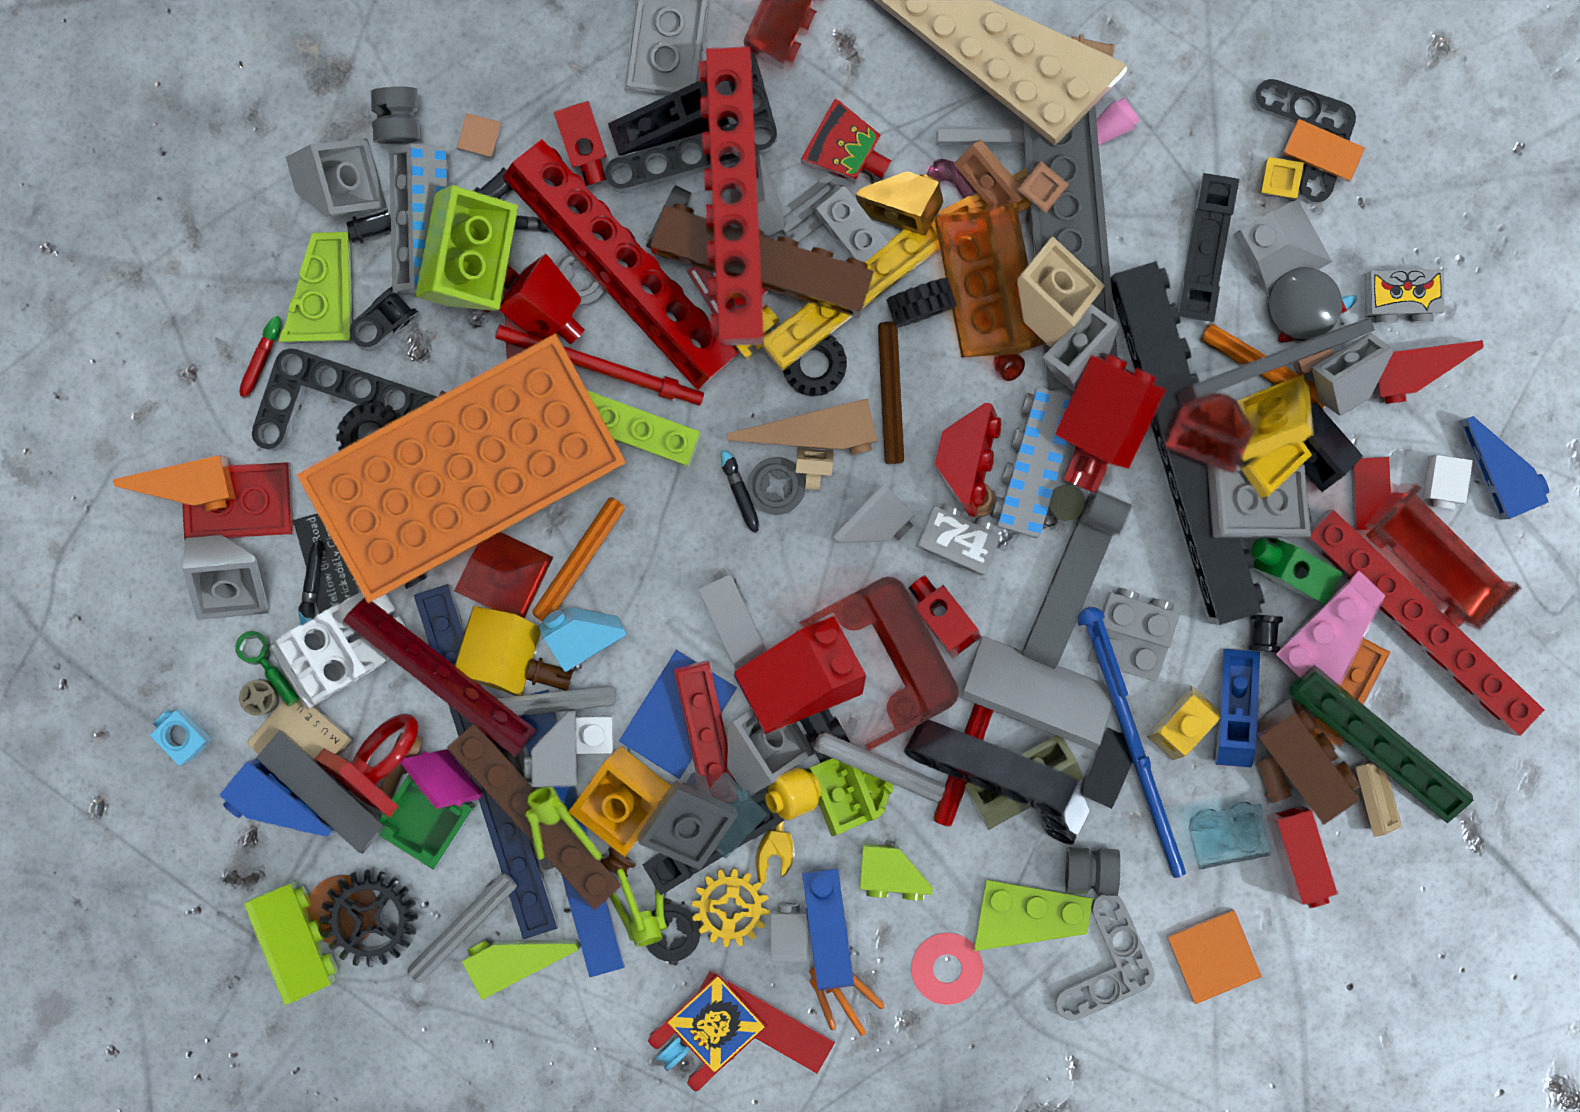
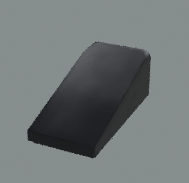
[1080,727,1133,809]

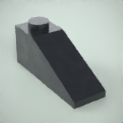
[608,80,730,156]

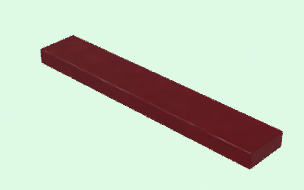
[343,597,537,757]

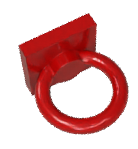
[315,713,419,817]

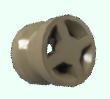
[239,679,280,716]

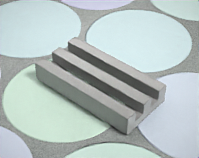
[782,173,837,243]

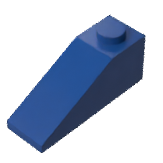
[1459,416,1549,520]
[1216,649,1260,768]
[802,869,854,991]

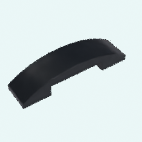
[1178,173,1240,322]
[642,789,785,895]

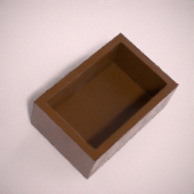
[1257,698,1360,825]

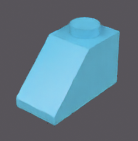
[538,607,627,672]

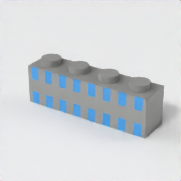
[389,143,448,293]
[992,387,1072,538]

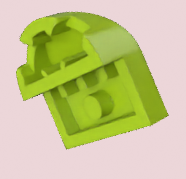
[805,758,893,836]

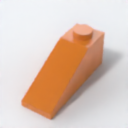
[113,455,236,512]

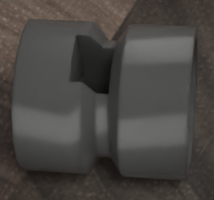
[370,86,420,144]
[1065,847,1121,896]

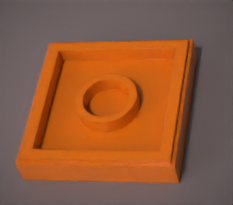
[1167,909,1262,1004]

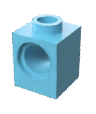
[149,709,212,767]

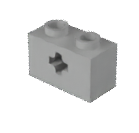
[810,184,889,262]

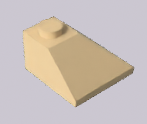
[1017,236,1105,347]

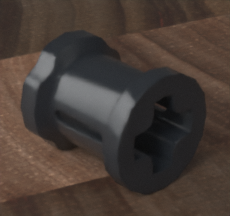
[1247,614,1283,652]

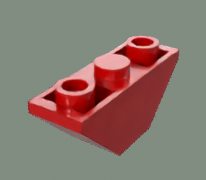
[935,403,1001,517]

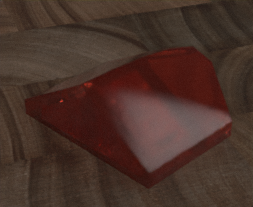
[1165,392,1254,474]

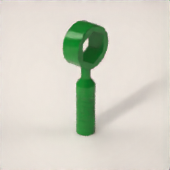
[235,631,300,707]

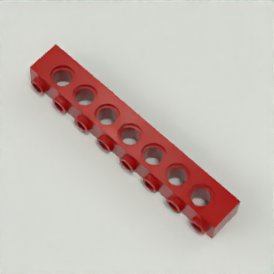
[699,47,764,346]
[502,139,738,391]
[1303,510,1545,736]

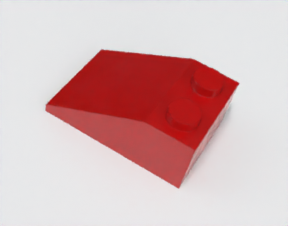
[734,616,866,734]

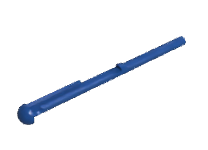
[1078,607,1187,878]

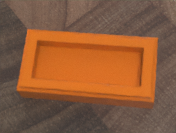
[1283,119,1365,182]

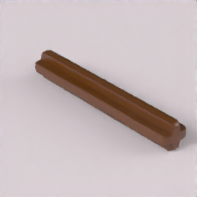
[878,322,904,464]

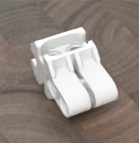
[269,592,406,710]

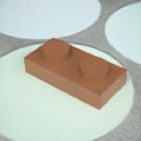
[954,139,1025,219]

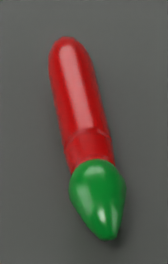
[239,316,281,398]

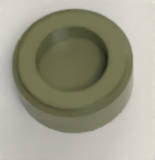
[1049,484,1085,521]

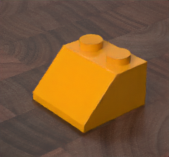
[568,746,671,857]

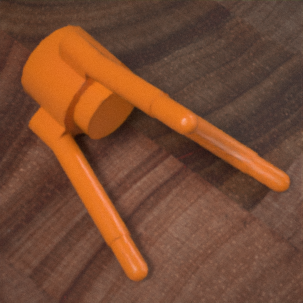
[808,967,885,1036]

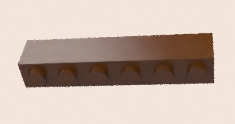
[651,203,874,318]
[447,724,622,910]

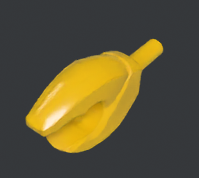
[756,819,795,884]

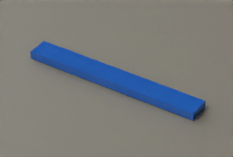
[519,689,625,978]

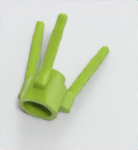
[525,786,602,860]
[610,869,667,947]

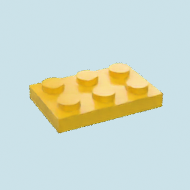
[1236,374,1313,461]

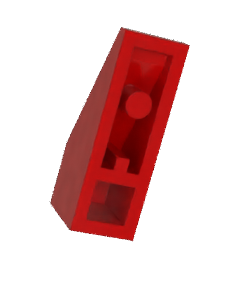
[1373,340,1484,405]

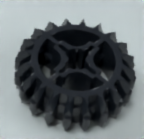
[320,869,419,967]

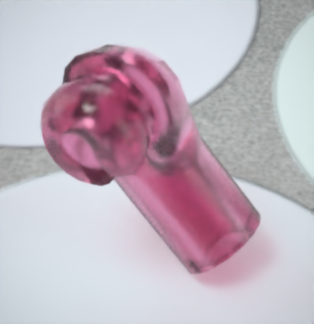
[927,158,977,199]

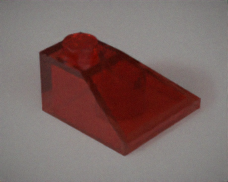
[454,532,554,619]

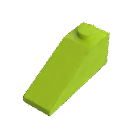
[462,940,581,1000]

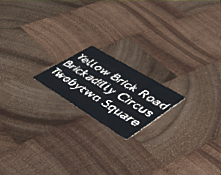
[293,513,361,614]

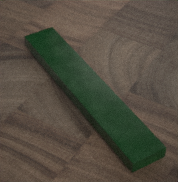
[1289,665,1474,824]

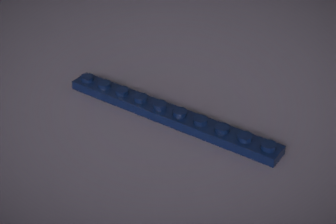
[414,584,558,940]

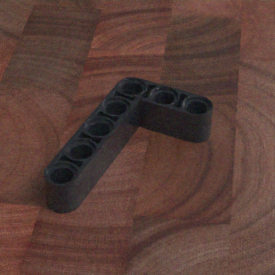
[605,51,777,193]
[252,348,438,451]
[904,718,1089,845]

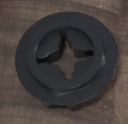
[646,904,700,962]

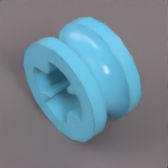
[655,1036,690,1071]

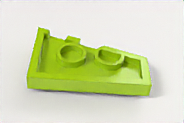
[278,232,352,343]
[973,879,1093,951]

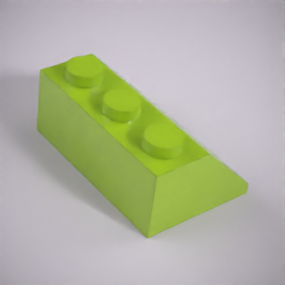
[415,185,518,311]
[243,880,338,1006]

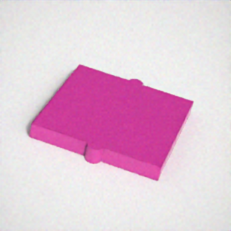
[401,749,483,809]

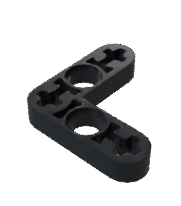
[1253,79,1356,204]

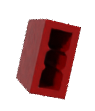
[1055,353,1166,469]
[1266,805,1338,908]

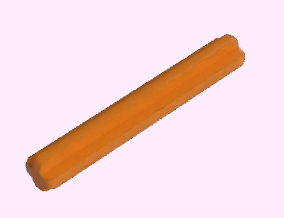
[1201,324,1326,409]
[532,497,625,622]

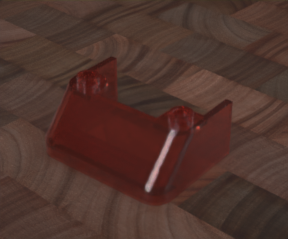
[1366,483,1522,630]
[798,577,959,751]

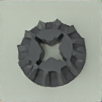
[748,457,805,515]

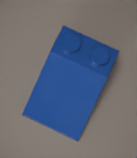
[219,758,336,837]

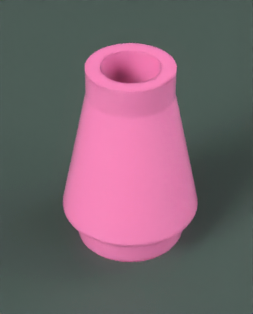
[1096,97,1141,146]

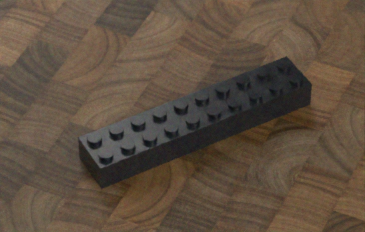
[1111,261,1265,625]

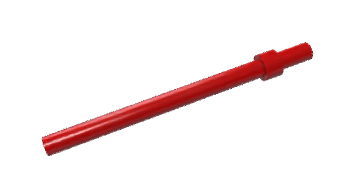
[495,325,704,406]

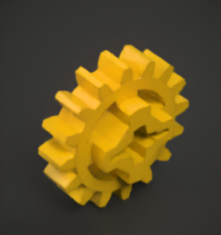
[691,868,769,947]

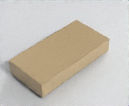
[1356,761,1402,837]

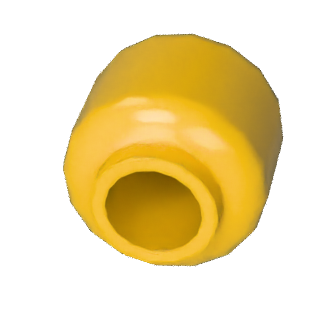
[765,767,821,820]

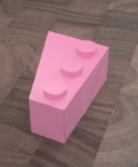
[1276,571,1385,686]

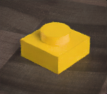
[1261,157,1304,200]

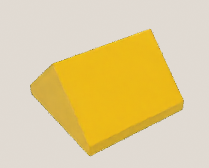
[455,606,541,696]

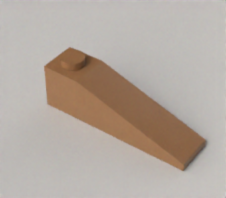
[726,399,878,455]

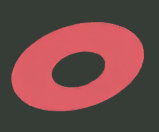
[911,933,983,1005]

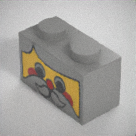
[1364,269,1445,323]

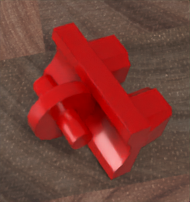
[1062,446,1109,492]

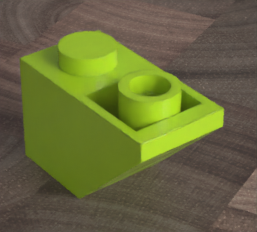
[859,843,933,901]

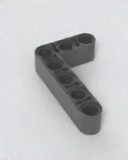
[1022,490,1132,669]

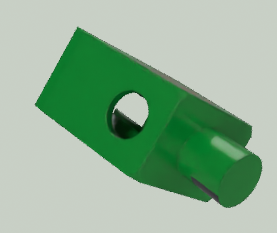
[1251,537,1343,605]

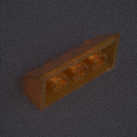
[934,202,1044,358]

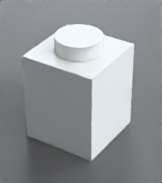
[1423,455,1473,510]
[576,715,615,754]

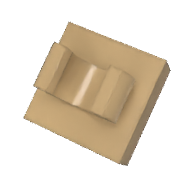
[796,448,834,490]

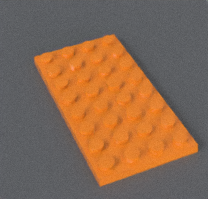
[296,334,626,603]

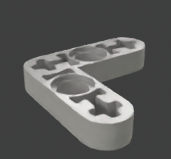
[1055,895,1155,1021]

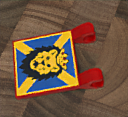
[648,973,768,1092]

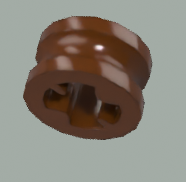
[600,846,636,878]

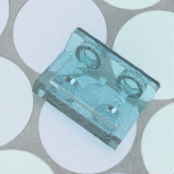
[1189,802,1271,870]

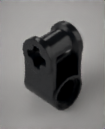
[350,286,419,351]

